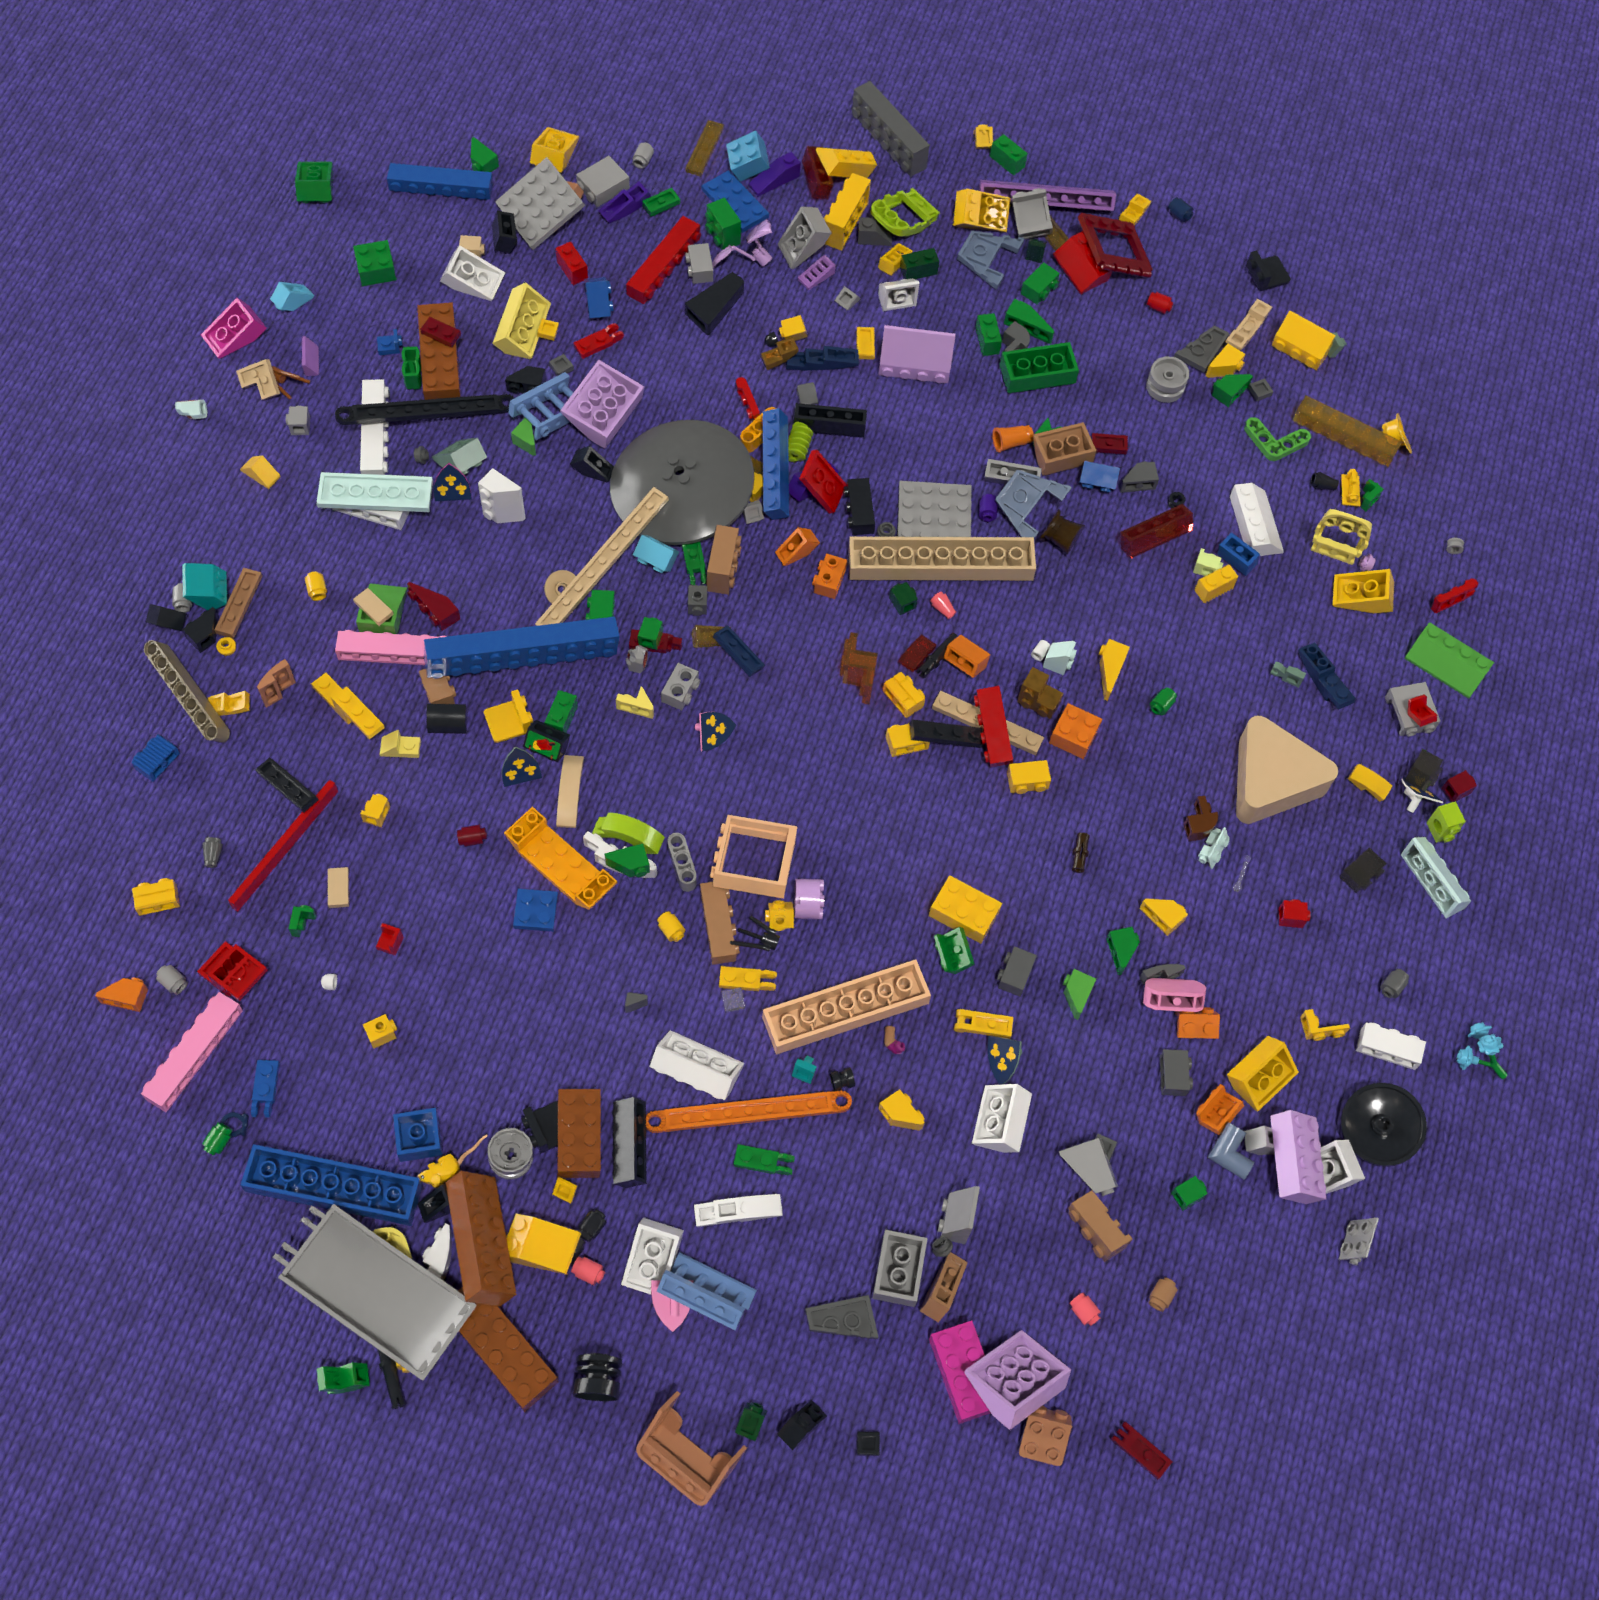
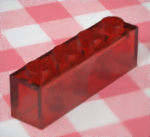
[1120,504,1193,558]

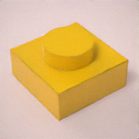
[537,319,559,341]

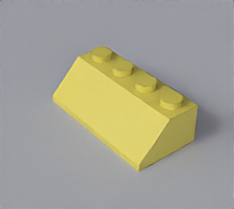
[492,282,551,359]

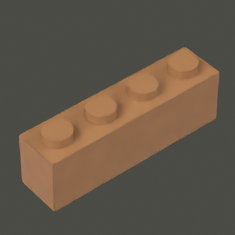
[700,882,740,965]

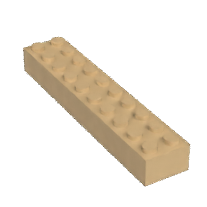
[848,537,1036,581]

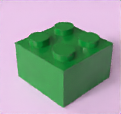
[705,197,741,250]
[353,240,396,286]

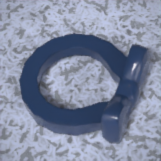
[220,1112,249,1138]

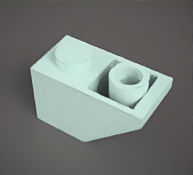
[1043,641,1077,675]

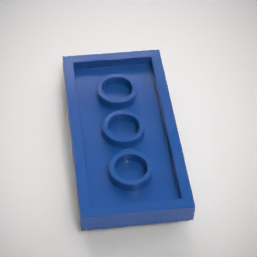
[702,170,769,233]

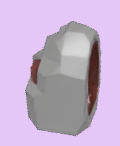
[626,645,648,673]

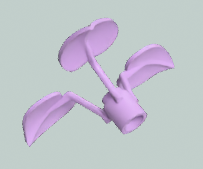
[712,219,772,269]

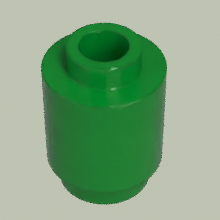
[1150,688,1177,715]
[202,1122,233,1155]

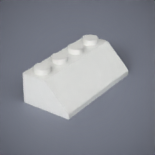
[1230,483,1284,556]
[650,1030,744,1100]

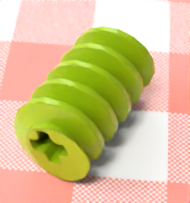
[788,422,813,462]

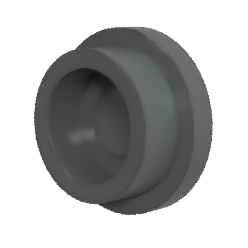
[414,446,429,464]
[877,522,896,537]
[932,1237,953,1257]

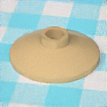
[544,570,576,604]

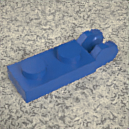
[251,1060,280,1118]

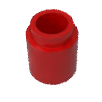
[1147,292,1174,314]

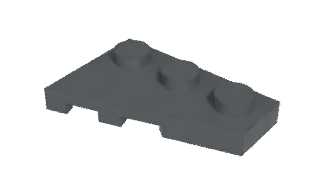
[1174,325,1230,373]
[805,1295,879,1339]

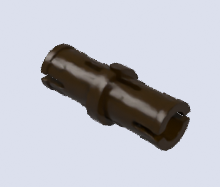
[1072,833,1090,873]

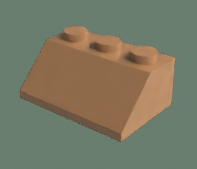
[1033,422,1096,476]

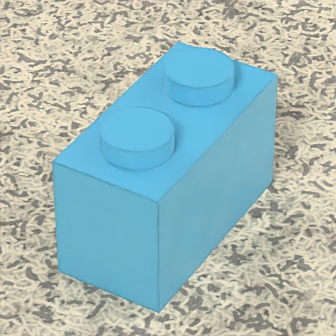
[633,535,679,573]

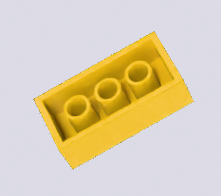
[824,173,871,251]

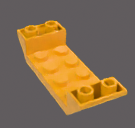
[504,807,618,910]

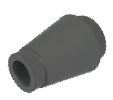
[202,837,223,868]

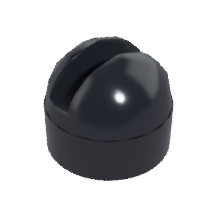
[765,332,778,347]

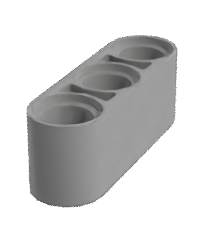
[668,833,697,892]

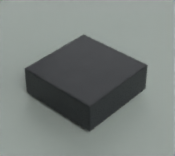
[857,1431,880,1456]

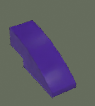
[598,181,652,223]

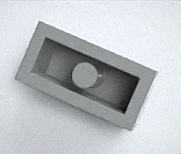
[685,243,713,284]

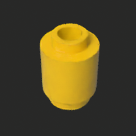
[305,571,327,601]
[657,911,685,942]

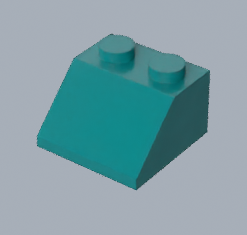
[182,563,227,610]

